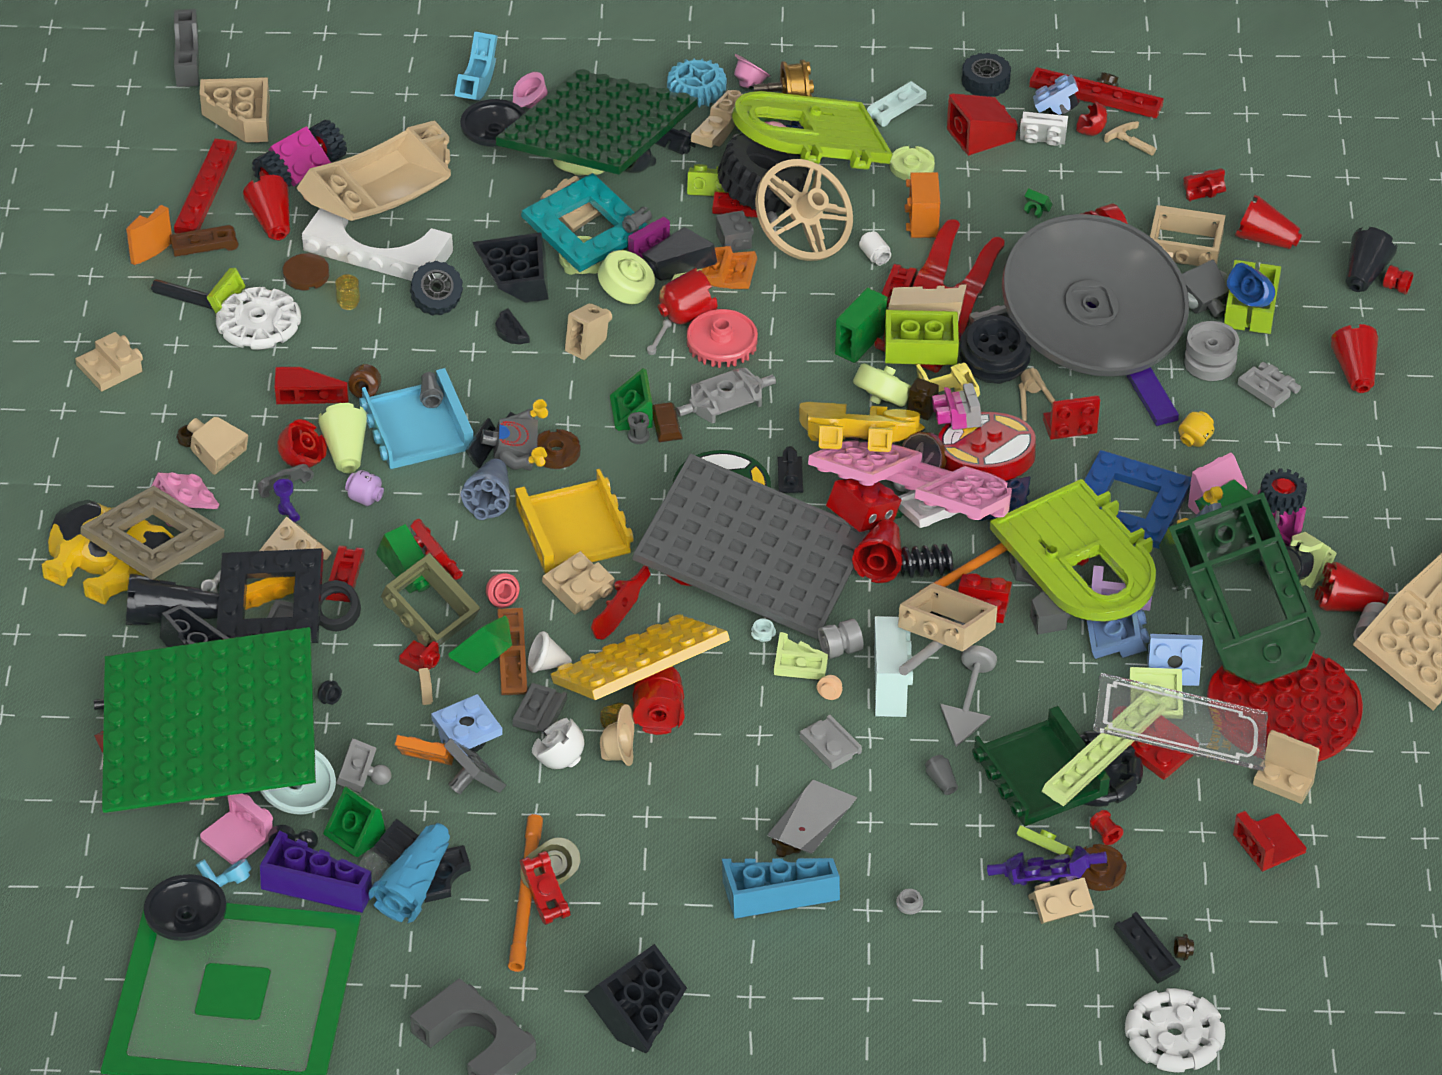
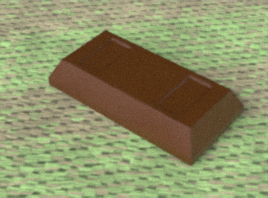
[652,402,683,442]

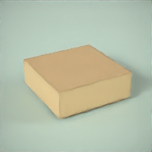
[419,668,433,705]

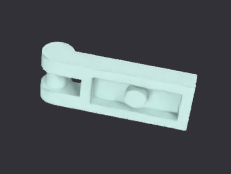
[867,81,927,127]

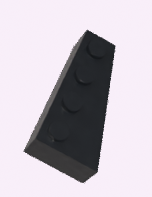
[159,604,230,647]

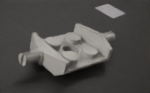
[676,368,776,423]

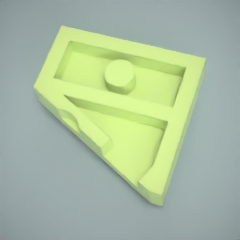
[774,632,828,680]

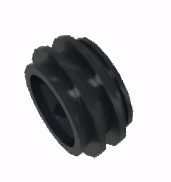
[960,315,1031,384]

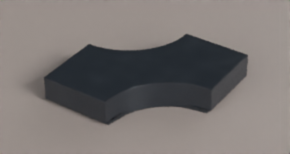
[424,845,471,903]

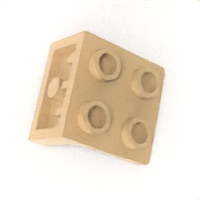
[259,517,332,560]
[1253,730,1320,804]

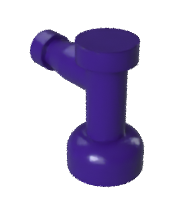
[273,479,300,522]

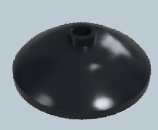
[460,99,526,147]
[144,874,227,941]

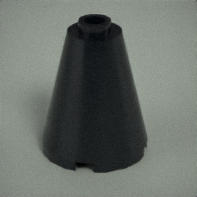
[1346,227,1397,292]

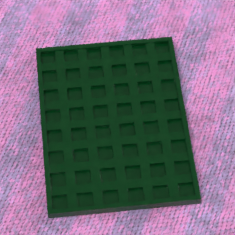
[496,69,698,175]

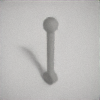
[647,319,672,355]

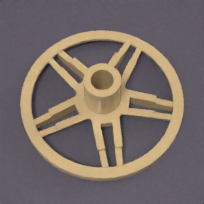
[755,159,853,261]

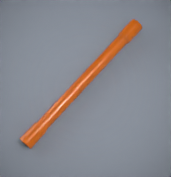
[508,814,543,972]

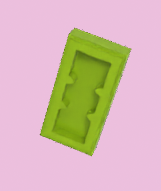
[207,268,246,314]
[1016,825,1074,857]

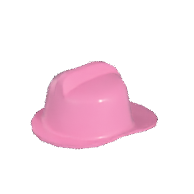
[734,54,771,88]
[513,72,548,109]

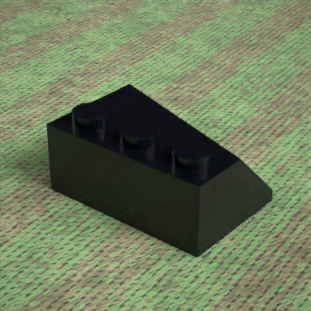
[473,232,549,303]
[584,944,687,1053]

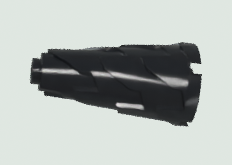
[126,574,219,625]

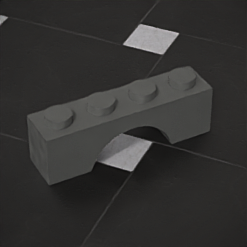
[174,9,199,87]
[1009,553,1071,635]

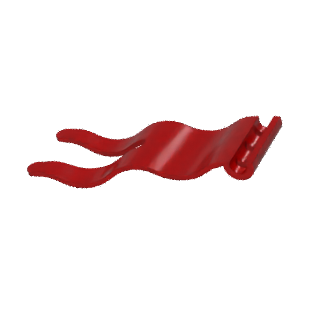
[875,219,1005,373]

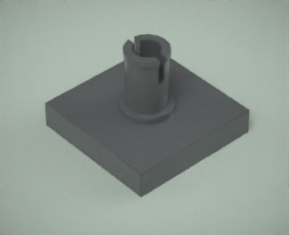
[444,738,507,795]

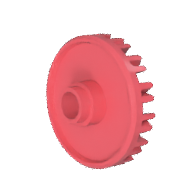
[687,309,758,368]

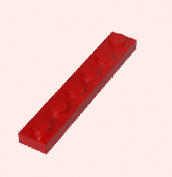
[1029,67,1164,119]
[174,138,237,234]

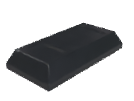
[465,418,496,468]

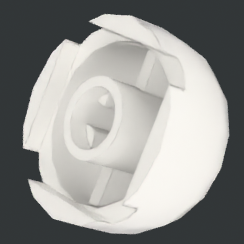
[532,718,584,769]

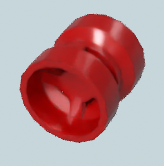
[1383,265,1414,294]

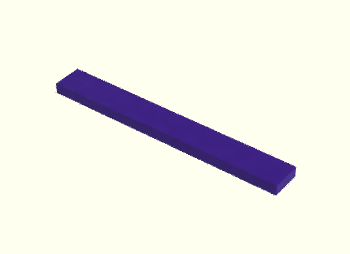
[1086,302,1179,426]

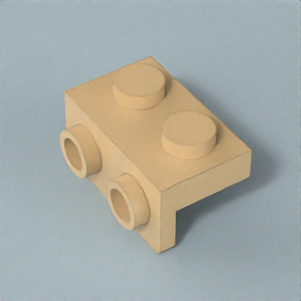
[1028,878,1094,924]

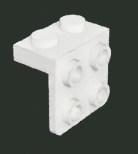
[1020,112,1068,146]

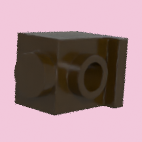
[906,378,939,421]

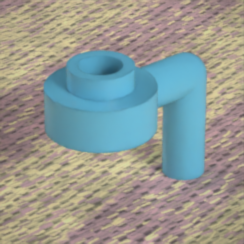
[196,858,252,887]

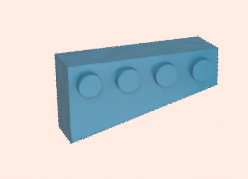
[722,858,840,919]

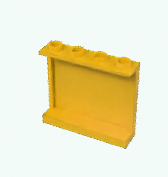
[515,469,634,574]

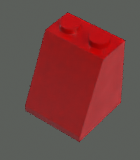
[947,94,1018,156]

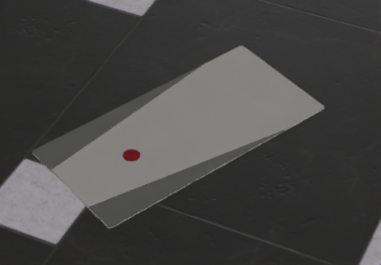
[767,780,857,854]

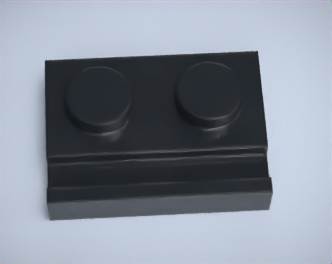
[372,818,419,865]

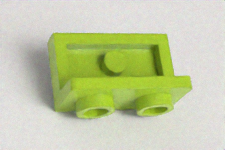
[687,164,728,196]

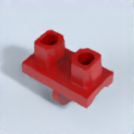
[1183,168,1226,201]

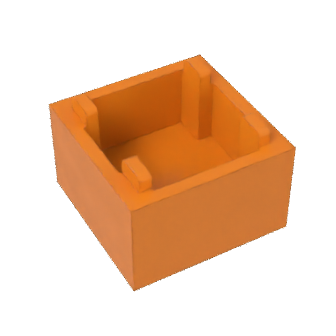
[905,172,940,238]

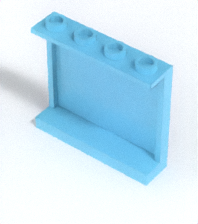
[359,368,474,469]

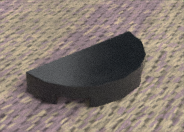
[495,308,530,344]

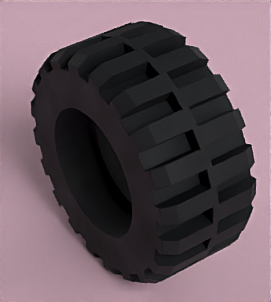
[717,133,809,213]

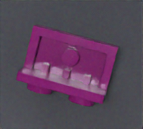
[628,217,670,259]

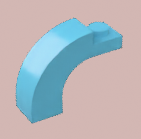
[454,31,498,100]

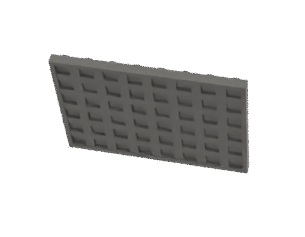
[632,453,870,640]

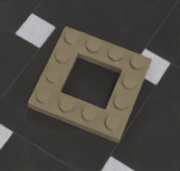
[81,485,224,580]

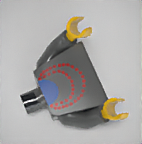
[481,399,548,471]

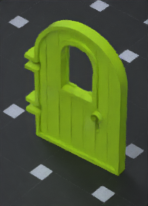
[732,91,893,170]
[990,479,1156,621]

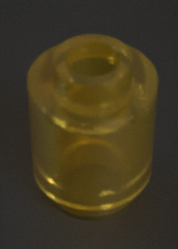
[335,274,360,310]

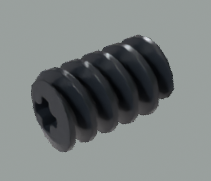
[900,544,954,578]

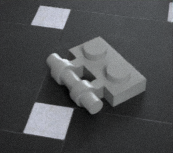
[1238,362,1301,409]

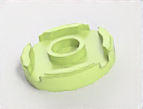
[889,146,935,180]

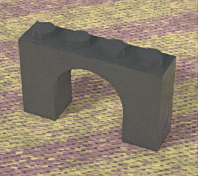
[410,978,536,1075]

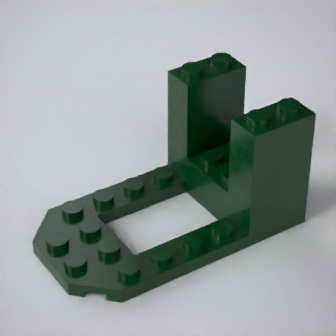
[1159,492,1321,686]

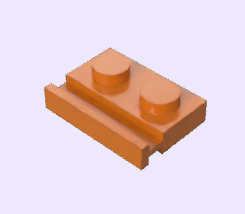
[395,735,454,766]

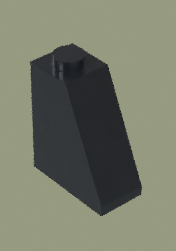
[642,227,718,281]

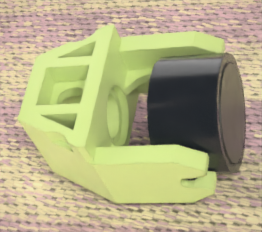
[1285,532,1337,588]

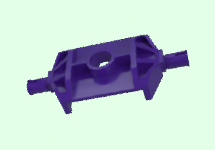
[987,846,1107,886]

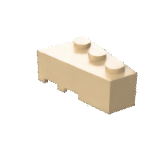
[888,285,966,323]

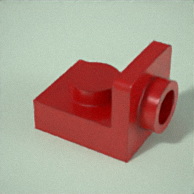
[399,640,440,672]

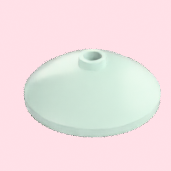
[261,750,336,814]

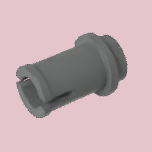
[622,206,652,233]

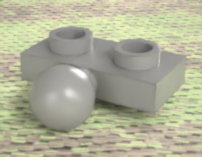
[336,738,391,793]

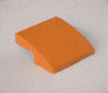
[126,205,172,265]
[702,246,757,289]

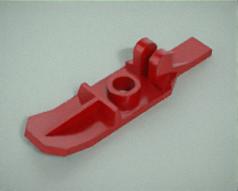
[591,565,651,640]

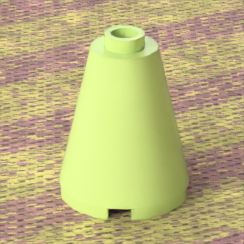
[318,403,367,473]

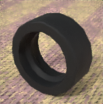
[320,580,361,632]

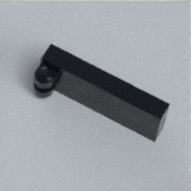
[1113,912,1181,984]

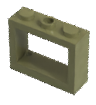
[381,553,480,647]

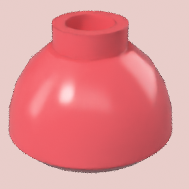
[486,573,520,608]

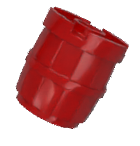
[633,666,685,735]

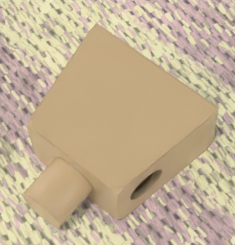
[565,304,612,360]
[187,417,248,475]

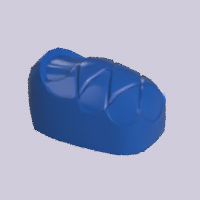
[1227,263,1275,307]

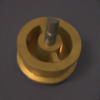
[753,60,814,97]

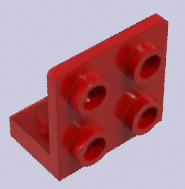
[1043,396,1100,440]
[1233,811,1307,872]

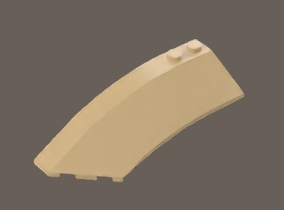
[297,120,451,221]

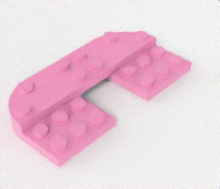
[808,440,1012,520]

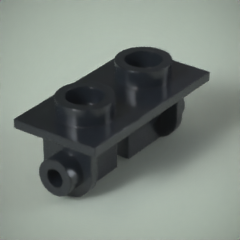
[655,128,696,155]
[777,446,803,493]

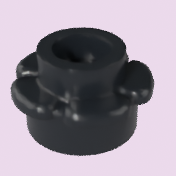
[318,680,342,705]

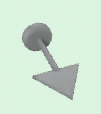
[940,645,997,747]

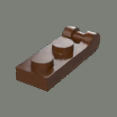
[170,225,239,257]

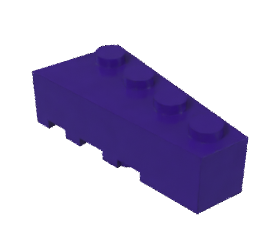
[260,830,372,913]

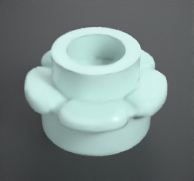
[751,619,776,642]

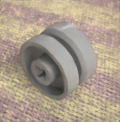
[1184,321,1240,381]

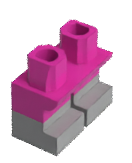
[932,383,982,430]

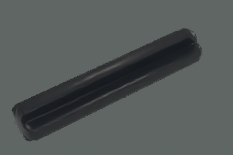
[151,279,213,309]

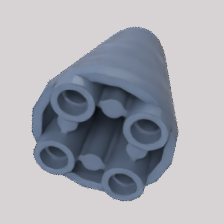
[460,459,510,520]

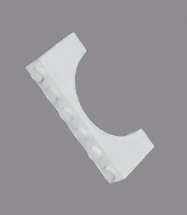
[302,208,453,281]

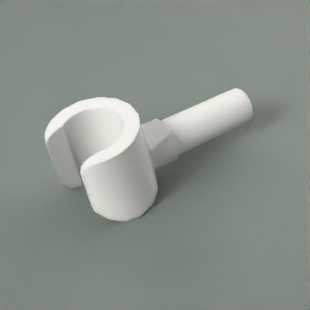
[201,570,221,593]

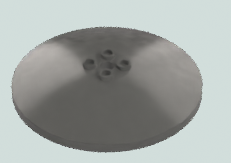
[1002,214,1189,376]

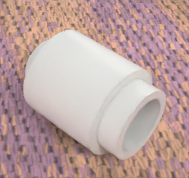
[859,231,891,265]

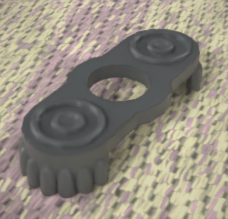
[257,464,314,498]

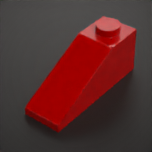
[275,367,349,404]

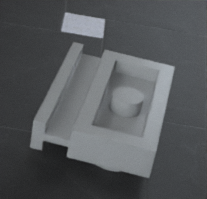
[800,715,862,770]

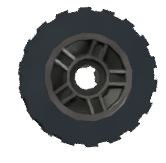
[962,53,1011,97]
[410,261,463,316]

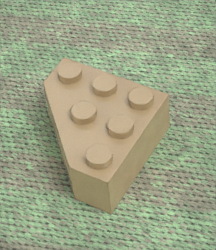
[200,78,270,143]

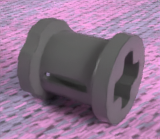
[628,412,650,444]

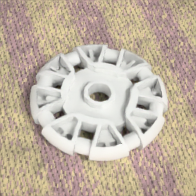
[216,287,301,350]
[1125,988,1225,1072]

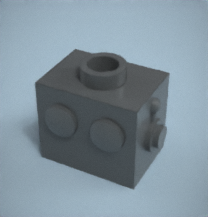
[716,210,754,252]

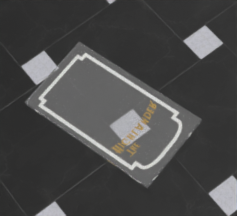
[1093,673,1268,771]

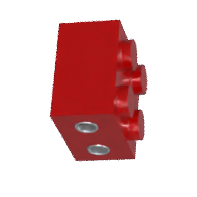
[826,478,902,532]

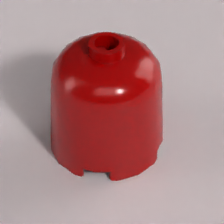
[658,268,718,325]

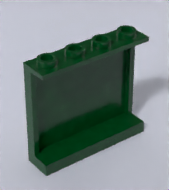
[972,706,1110,827]

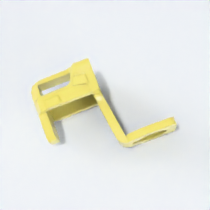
[916,363,980,397]

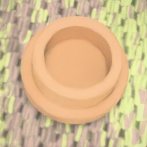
[817,675,843,700]

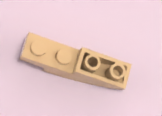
[691,90,743,148]

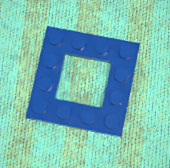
[1084,450,1192,549]

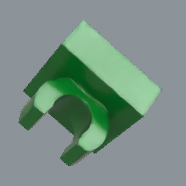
[1024,188,1053,218]

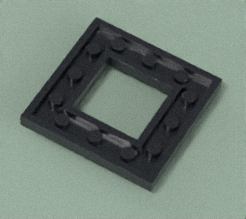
[217,548,324,643]

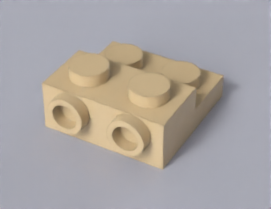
[540,175,601,232]
[75,332,143,392]
[542,551,615,615]

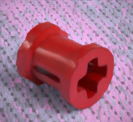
[1090,810,1124,845]

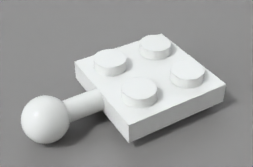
[893,482,960,528]

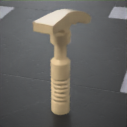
[1104,121,1156,156]

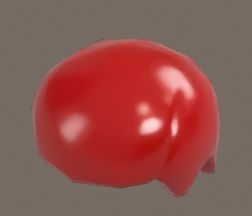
[1076,102,1107,136]

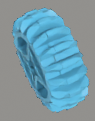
[667,58,727,108]

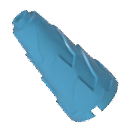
[369,823,450,923]

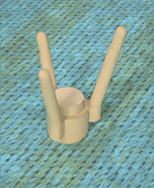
[1018,368,1055,421]

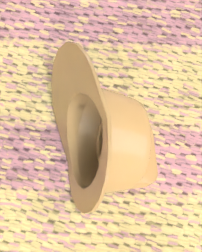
[600,704,634,766]

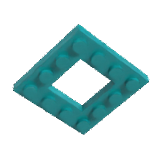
[521,173,648,273]

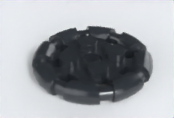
[1080,731,1143,807]

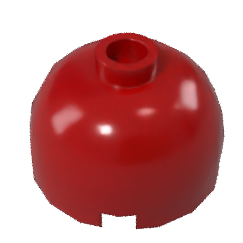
[277,419,327,468]

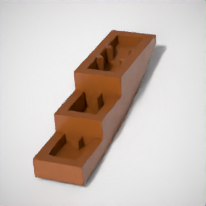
[497,608,527,695]

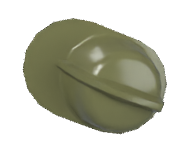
[520,837,580,888]

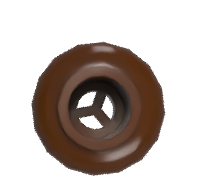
[348,364,382,398]

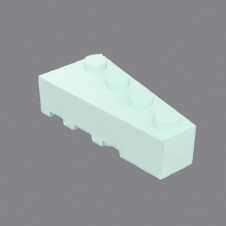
[874,616,913,717]

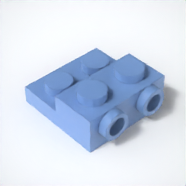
[1087,609,1150,659]

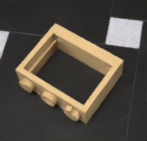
[1150,205,1226,266]
[898,583,997,651]

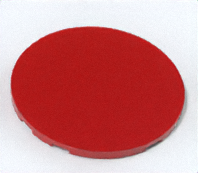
[1207,650,1363,762]

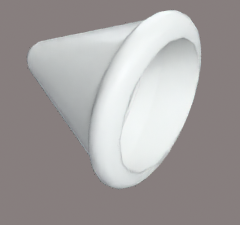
[528,631,572,673]

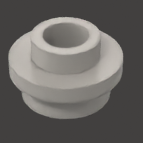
[896,889,923,914]

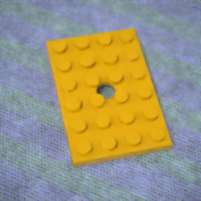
[551,614,730,700]

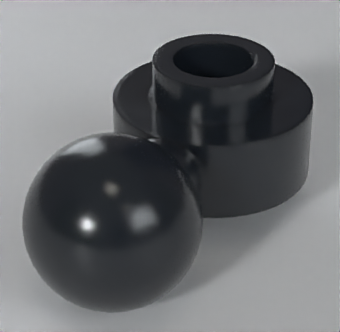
[269,825,318,849]

